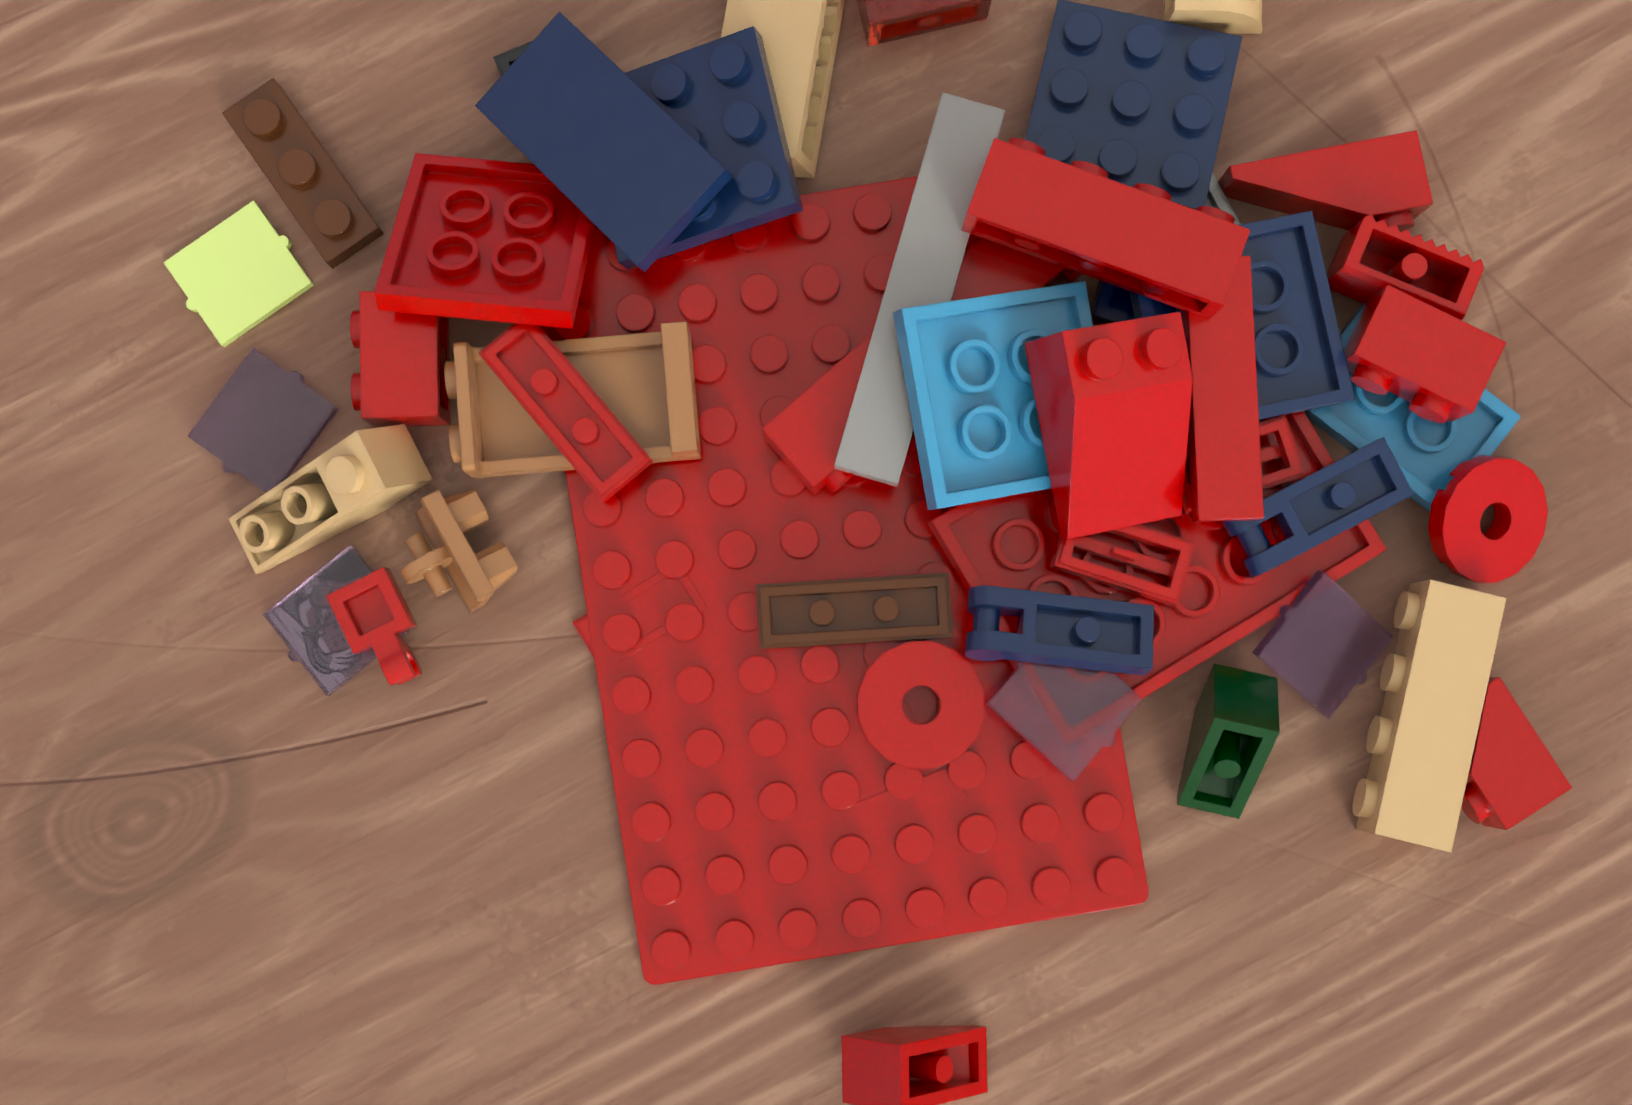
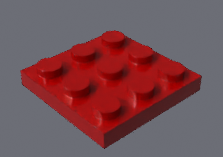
[374,153,595,329]

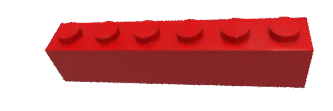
[762,238,1084,495]

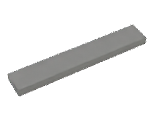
[834,92,1005,487]

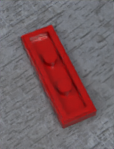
[478,323,653,503]

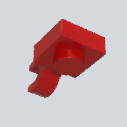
[326,567,422,686]

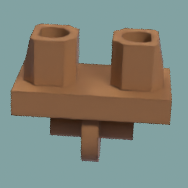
[400,489,518,613]

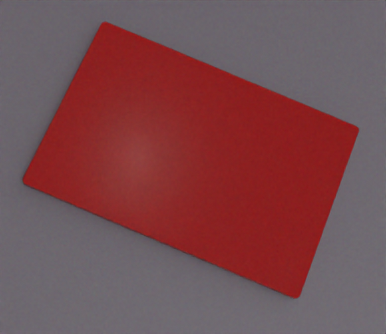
[543,176,1149,985]

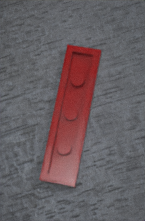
[1182,256,1264,522]

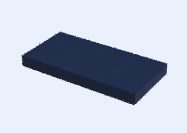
[475,11,733,272]

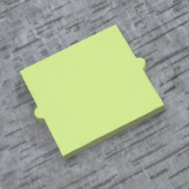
[163,200,314,347]

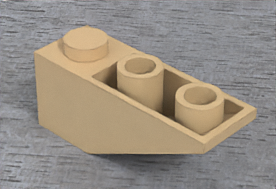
[228,424,433,574]

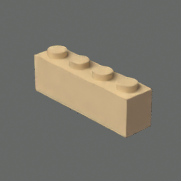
[1352,579,1506,853]

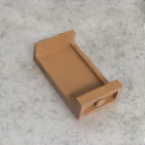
[444,321,701,478]

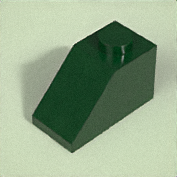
[1177,663,1280,819]

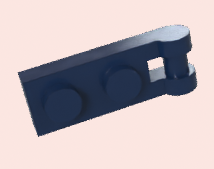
[1221,437,1414,578]
[965,585,1154,676]

